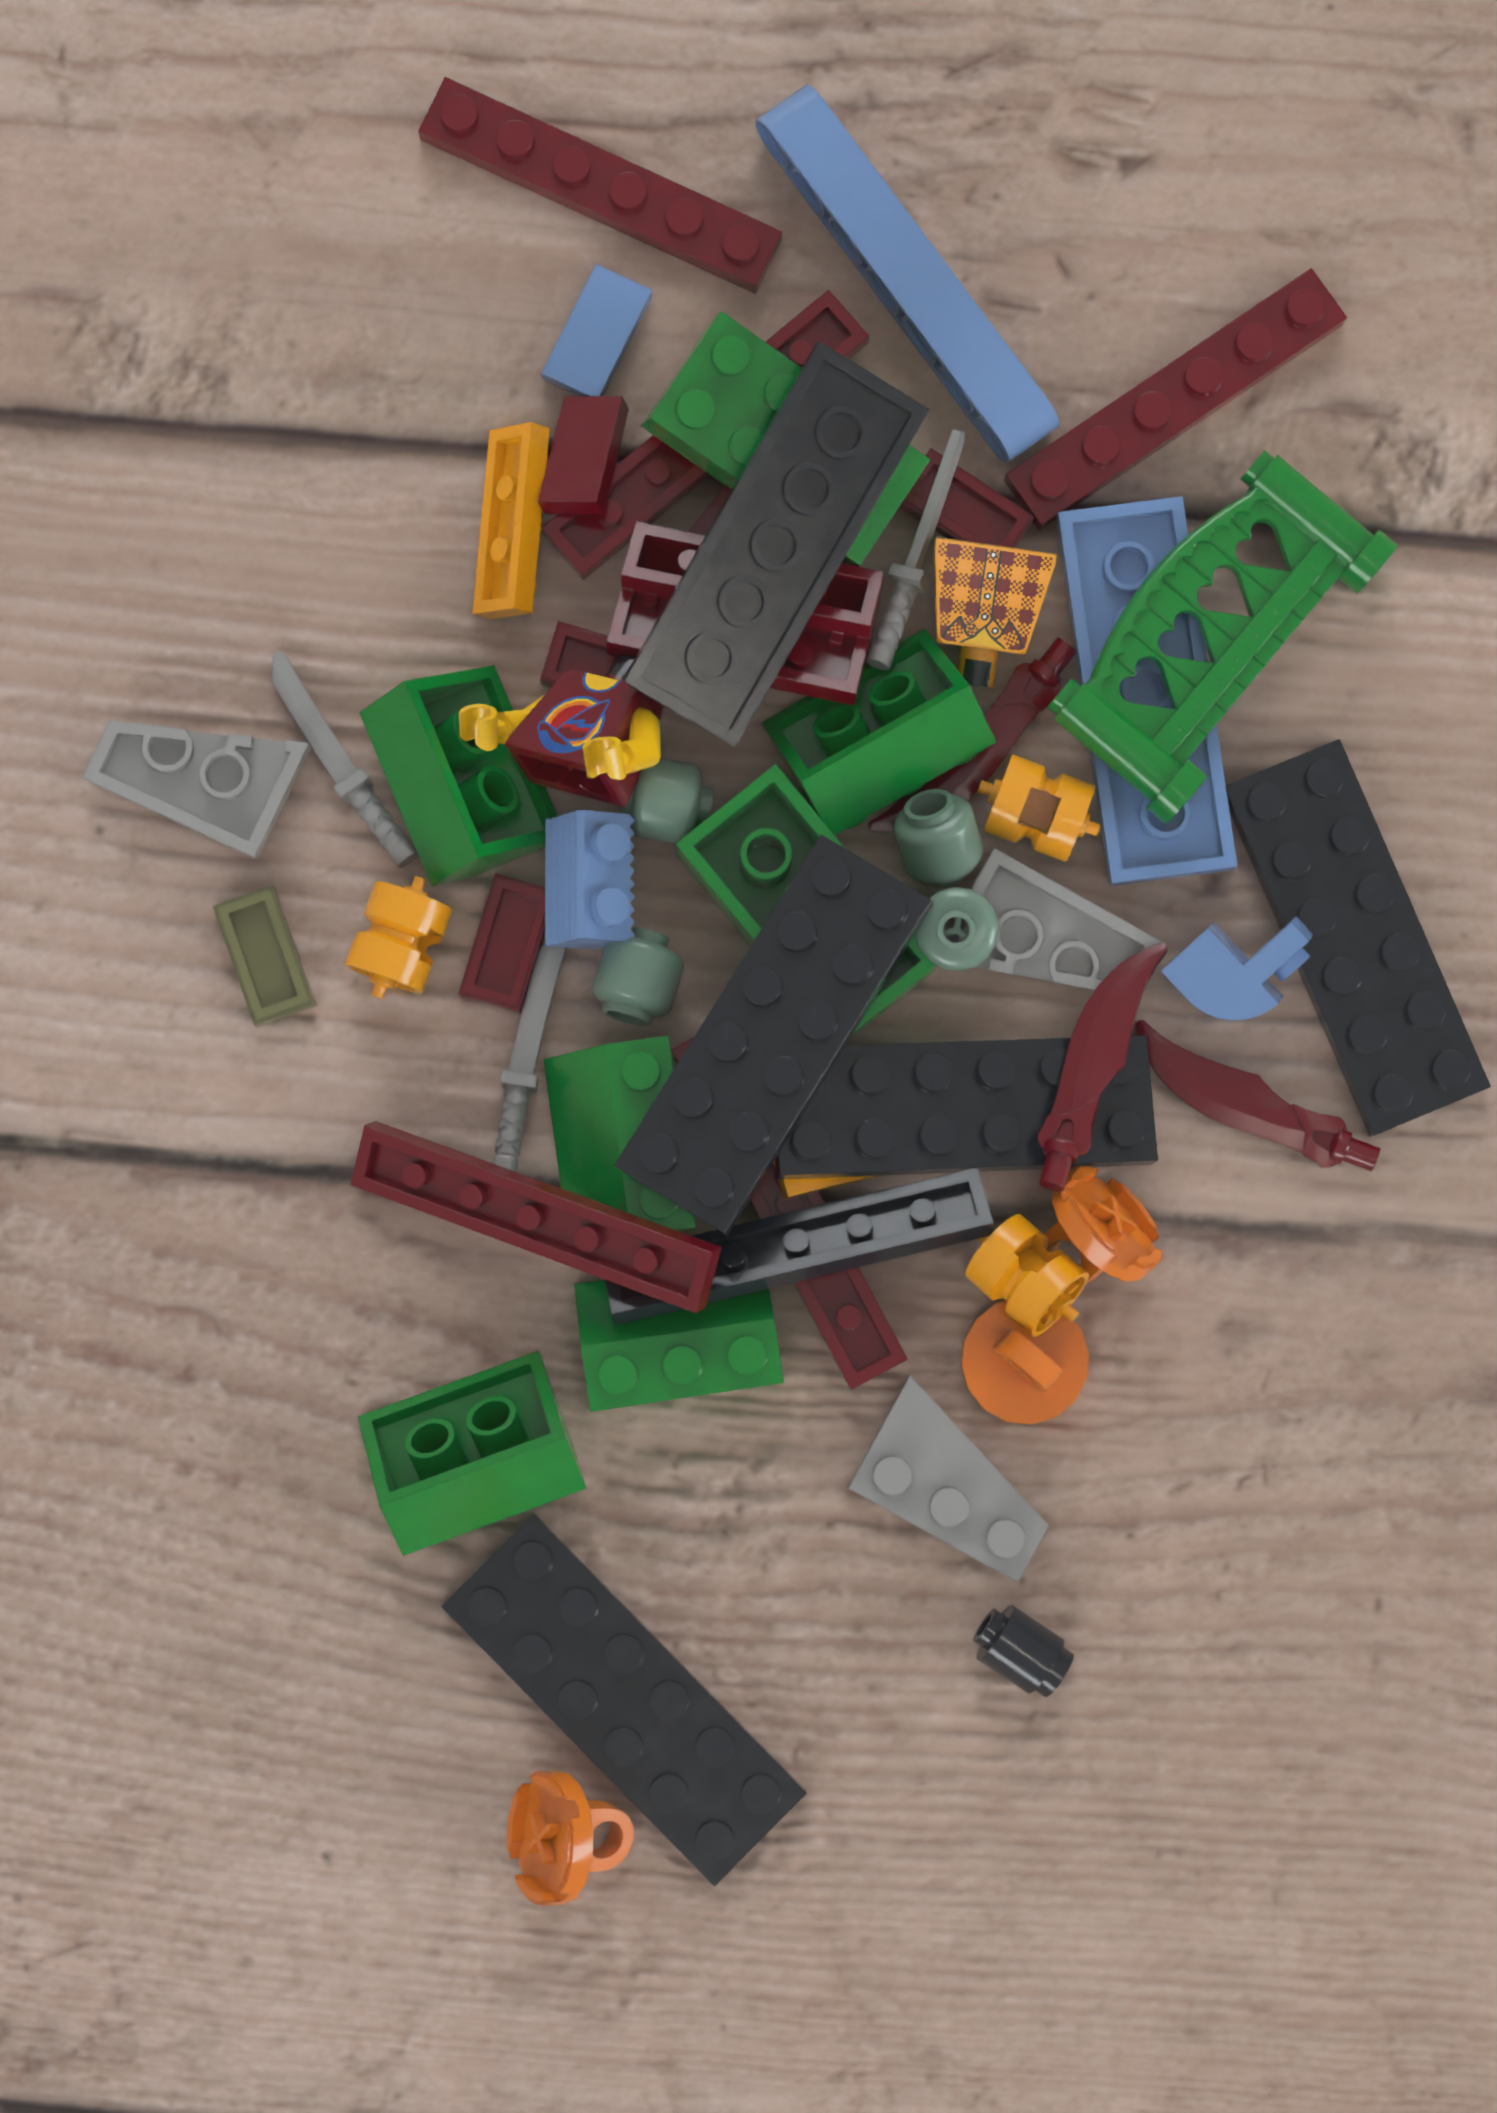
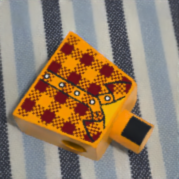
[933,537,1057,687]

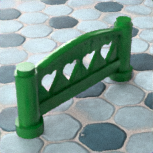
[1047,450,1398,824]

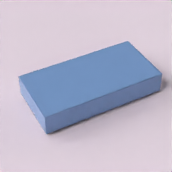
[541,264,652,396]

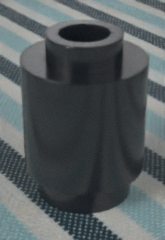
[973,1605,1074,1697]

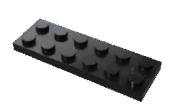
[621,341,930,747]
[1226,739,1491,1137]
[614,835,933,1236]
[775,1035,1158,1180]
[441,1513,807,1887]

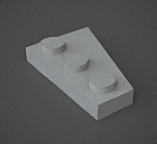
[82,720,312,860]
[947,848,1161,990]
[847,1375,1049,1582]

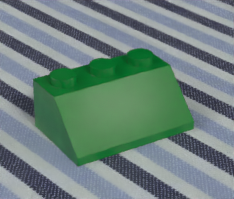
[761,628,996,835]
[359,665,558,887]
[543,1035,696,1233]
[574,1280,784,1412]
[358,1350,587,1556]

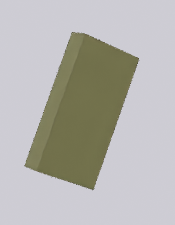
[213,885,317,1027]

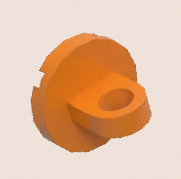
[1044,1166,1162,1284]
[961,1300,1089,1425]
[507,1771,634,1906]

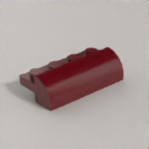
[606,521,884,706]

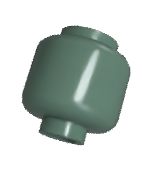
[619,758,714,844]
[893,789,983,887]
[915,887,999,971]
[592,927,684,1026]

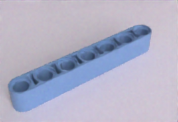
[755,84,1059,463]

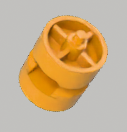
[977,754,1101,862]
[344,876,453,1000]
[965,1214,1089,1337]

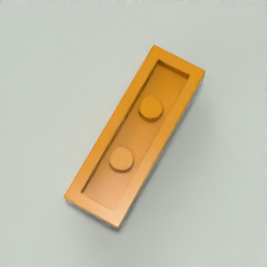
[472,422,550,620]

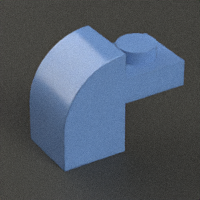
[1161,917,1313,1020]

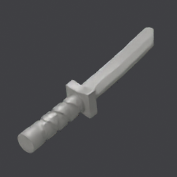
[866,429,965,670]
[272,651,418,868]
[492,943,566,1172]

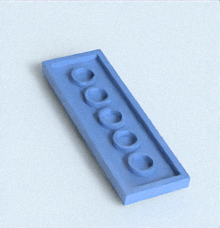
[1056,496,1238,887]

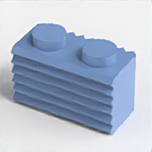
[545,810,635,950]

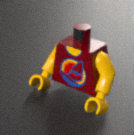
[459,655,661,807]

